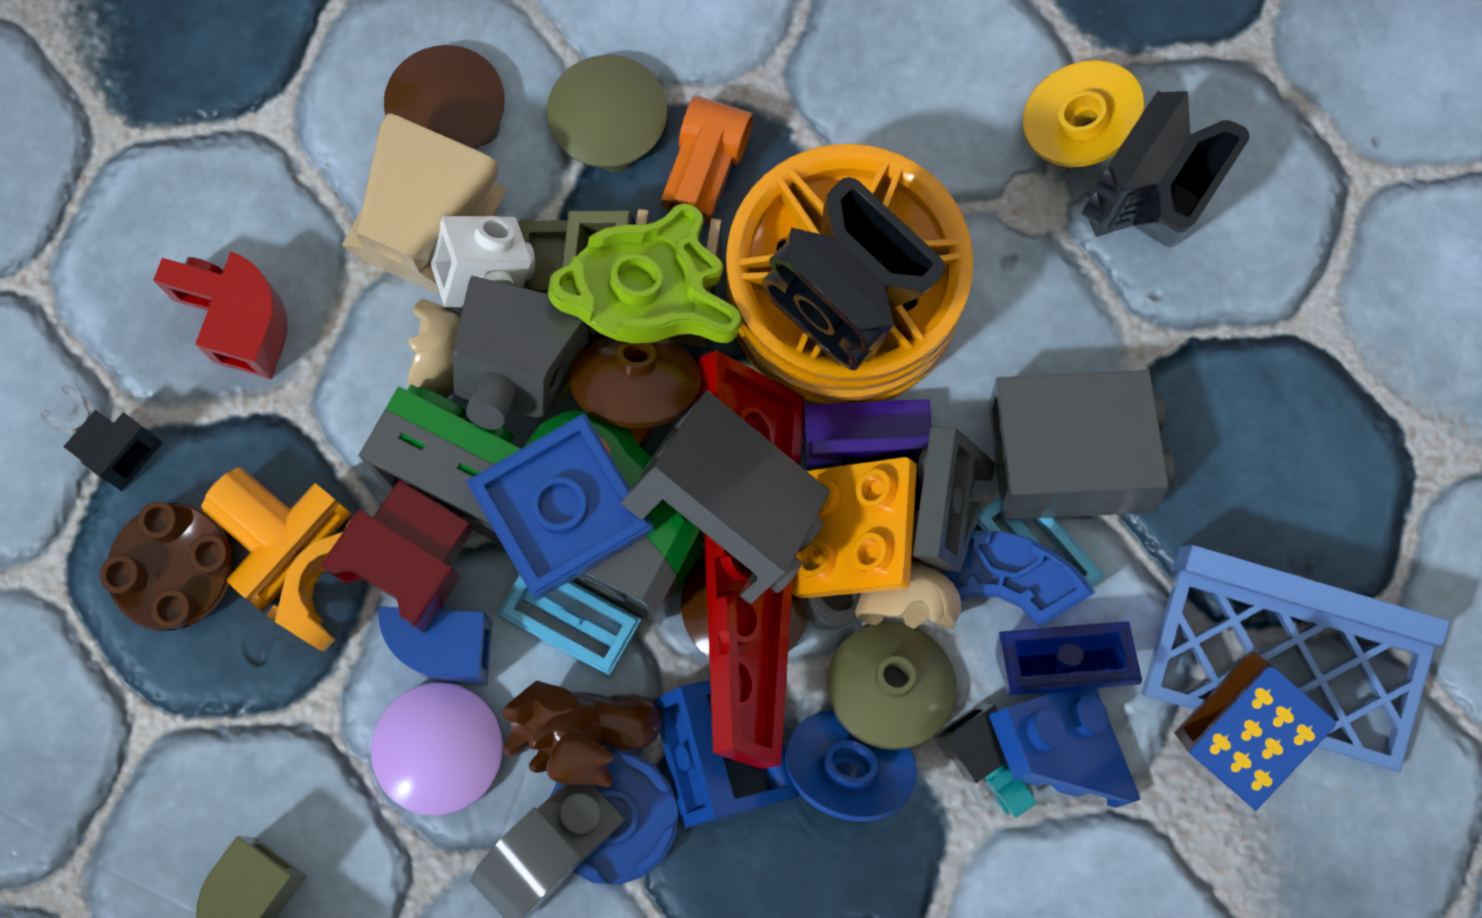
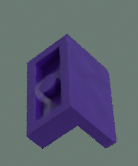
[803,399,932,471]

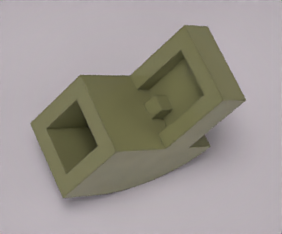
[196,836,307,918]

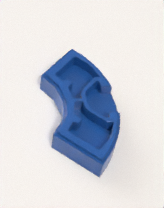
[941,531,1097,627]

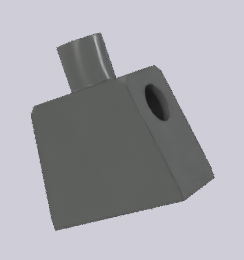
[453,276,590,430]

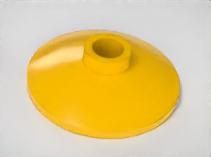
[1023,60,1145,167]

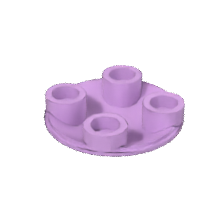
[371,683,503,816]

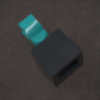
[933,703,1037,818]

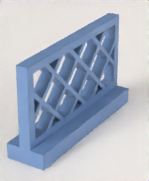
[1141,545,1451,772]

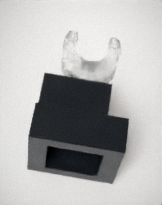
[41,385,163,491]

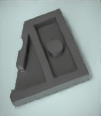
[912,427,995,573]

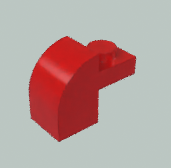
[153,252,288,379]

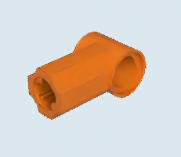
[661,95,754,223]

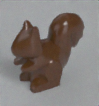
[503,680,664,787]

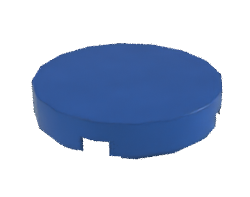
[550,751,679,885]

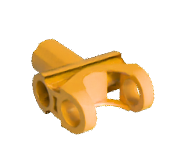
[201,467,354,653]

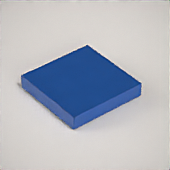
[466,413,654,601]

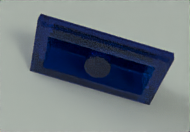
[995,621,1142,695]

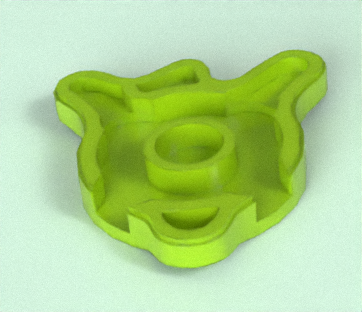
[548,203,742,344]

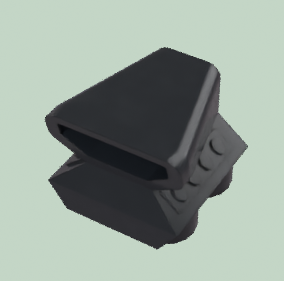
[1081,91,1250,247]
[762,177,945,371]

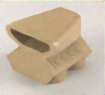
[342,114,507,295]

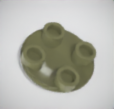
[547,55,668,173]

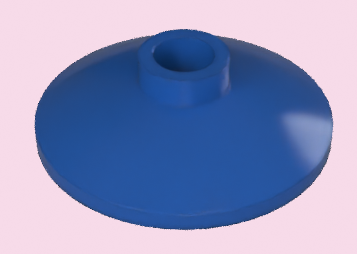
[785,710,917,822]

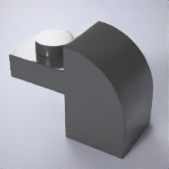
[470,784,625,918]

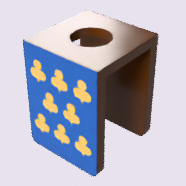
[1174,651,1336,811]

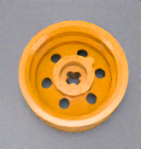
[726,144,974,404]

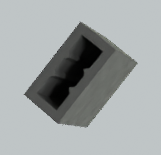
[989,370,1175,520]

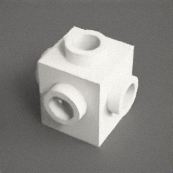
[430,216,535,307]

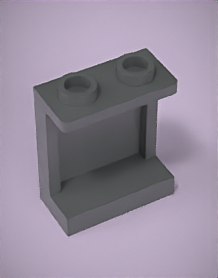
[620,390,830,604]

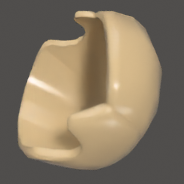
[407,299,461,398]
[855,560,961,629]

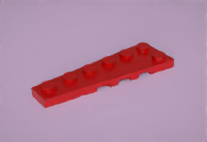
[696,350,804,769]

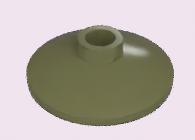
[827,623,957,750]

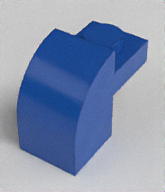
[378,605,493,685]

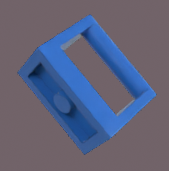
[653,680,799,829]

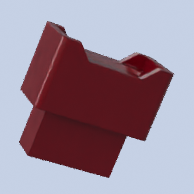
[320,480,474,633]

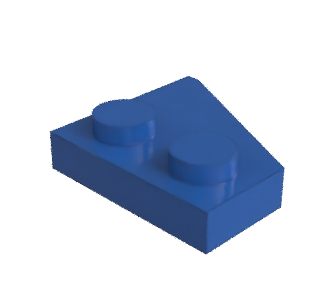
[989,681,1141,808]

